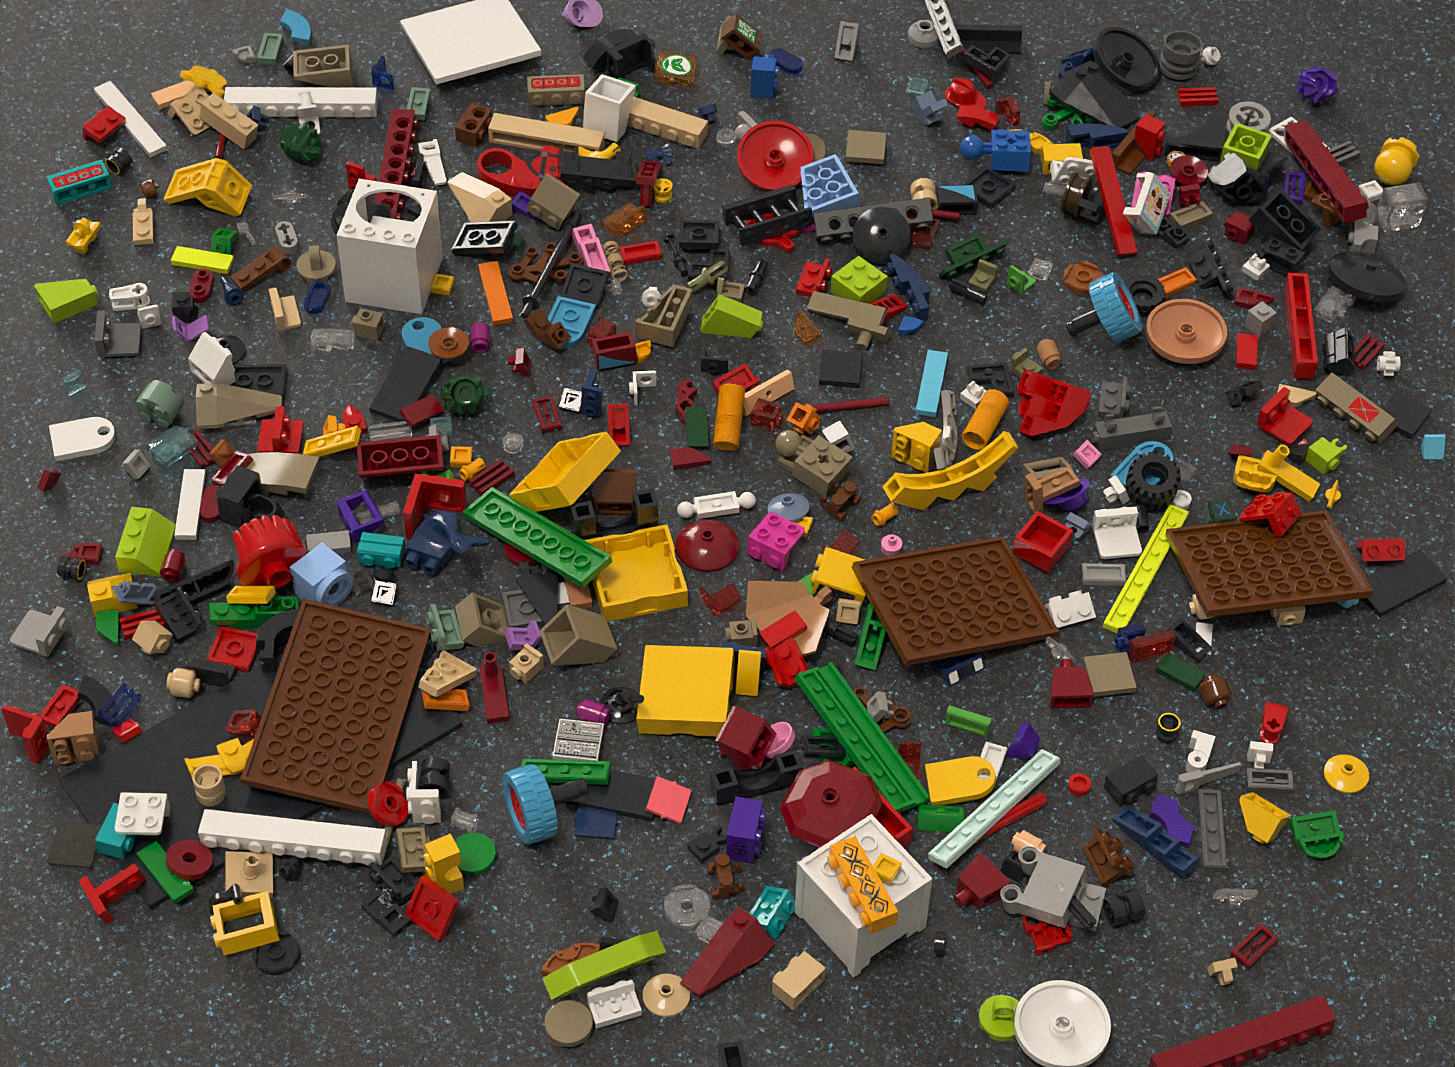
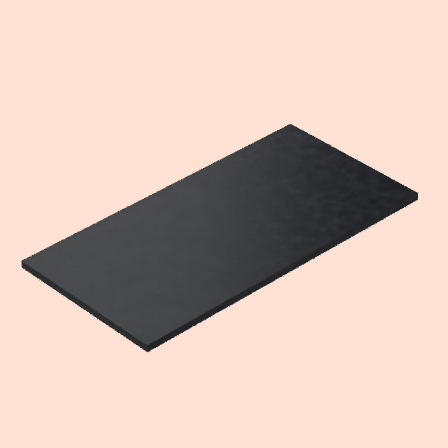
[58,607,462,909]

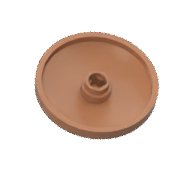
[1146,299,1227,364]

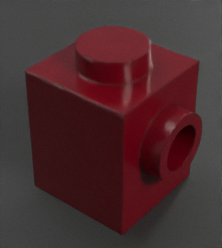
[1224,211,1255,245]

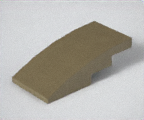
[247,452,320,496]

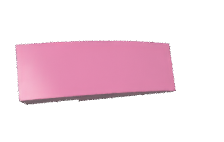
[572,224,610,273]

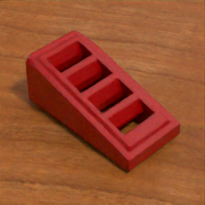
[869,294,907,323]

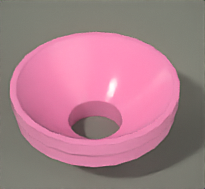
[766,722,795,758]

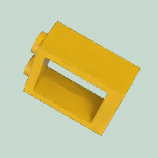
[210,891,280,956]

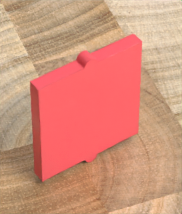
[646,776,692,824]

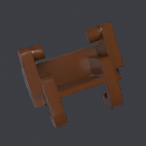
[820,481,861,522]
[706,853,744,899]

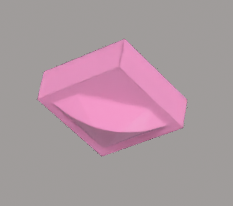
[1072,440,1102,469]

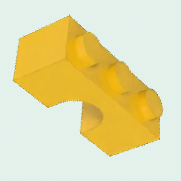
[423,834,464,894]

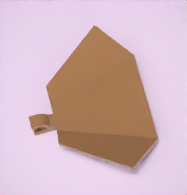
[746,581,833,656]

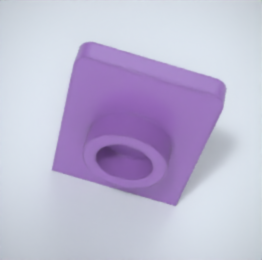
[172,315,210,343]

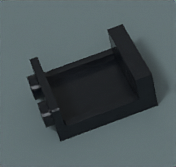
[607,33,656,79]

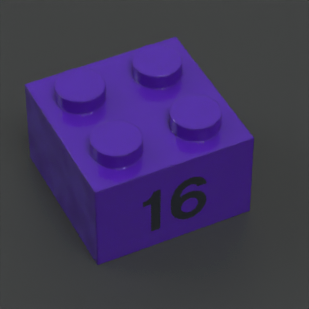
[726,797,766,864]

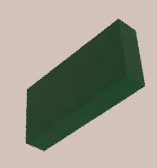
[685,407,709,448]
[1155,653,1205,692]

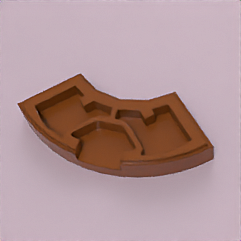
[541,943,600,976]

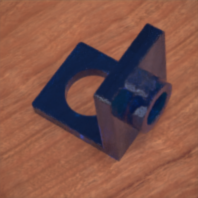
[371,56,394,91]

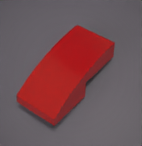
[956,106,999,130]

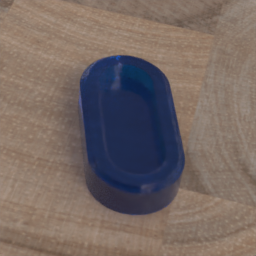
[770,48,803,74]
[303,281,330,314]

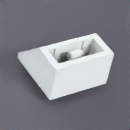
[188,332,235,385]

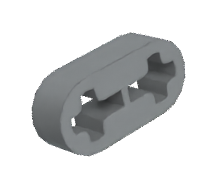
[275,221,298,254]

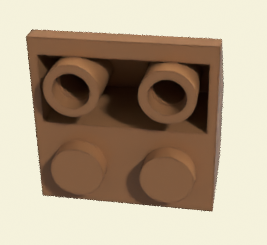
[47,711,100,764]

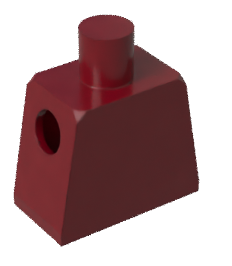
[1049,659,1094,709]
[953,853,1011,909]

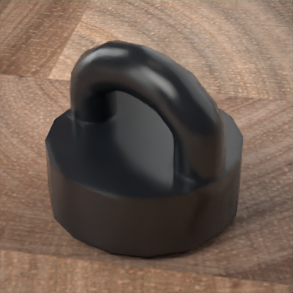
[372,565,395,584]

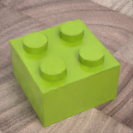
[1220,123,1272,171]
[831,256,888,304]

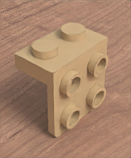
[167,88,211,136]

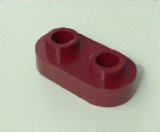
[189,269,214,303]

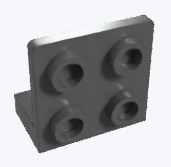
[94,310,141,357]

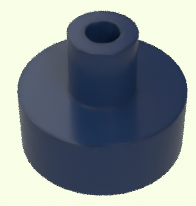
[1058,62,1075,79]
[698,104,718,122]

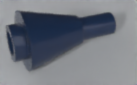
[220,277,244,305]

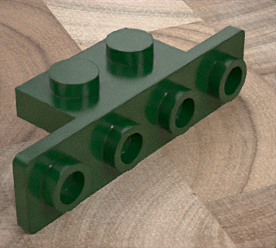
[938,234,1009,278]

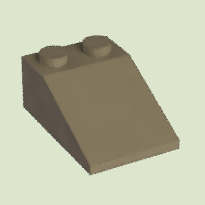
[293,44,353,88]

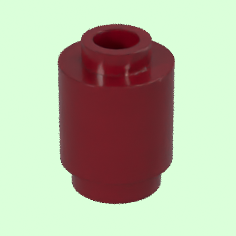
[160,549,186,582]

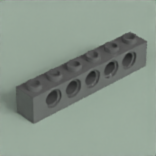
[812,198,933,242]

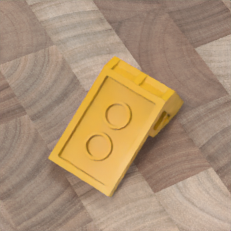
[163,158,252,216]

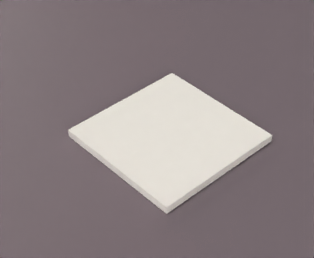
[400,0,542,84]

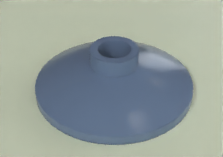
[768,493,810,522]

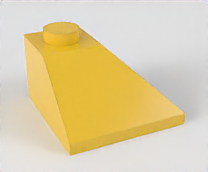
[87,572,138,617]
[1239,792,1292,844]

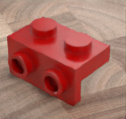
[82,106,126,144]
[711,363,761,395]

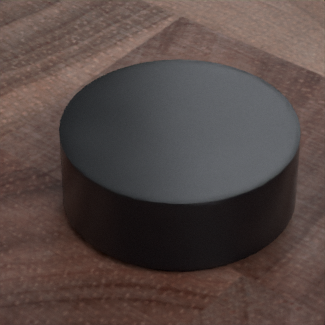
[934,931,946,955]

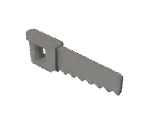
[1175,762,1242,795]

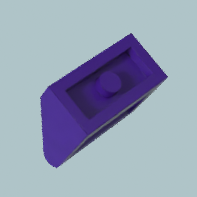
[336,490,384,544]

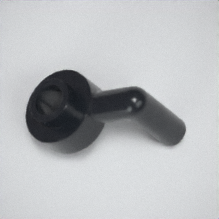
[208,883,243,916]

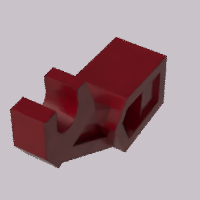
[675,378,697,427]

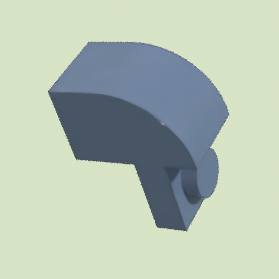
[909,90,948,125]

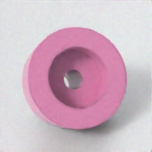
[881,534,902,556]

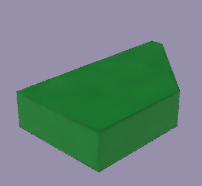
[96,610,119,647]

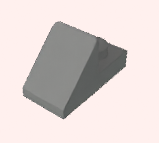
[834,21,859,61]

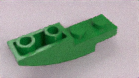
[208,597,299,630]

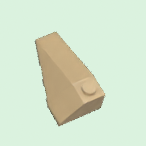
[447,172,513,222]

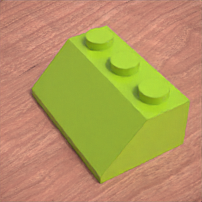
[115,507,176,577]

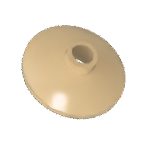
[643,974,690,1017]

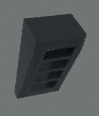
[1163,617,1213,661]

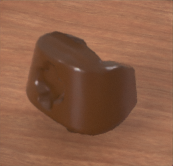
[141,178,160,198]

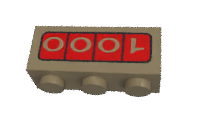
[527,74,585,106]

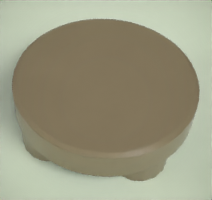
[545,1000,593,1047]

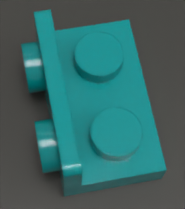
[749,886,795,939]

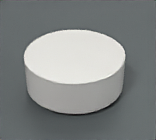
[1170,490,1192,510]

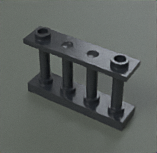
[722,185,813,246]

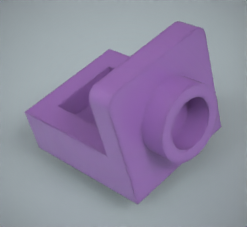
[504,621,541,650]

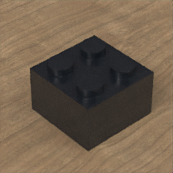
[216,465,263,528]

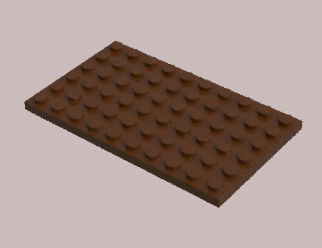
[240,599,431,814]

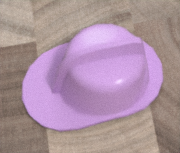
[562,0,603,27]

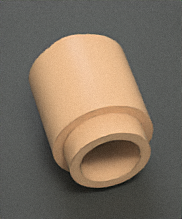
[1011,830,1047,860]

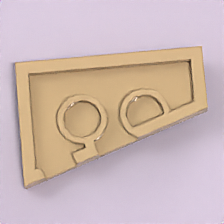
[419,650,477,697]

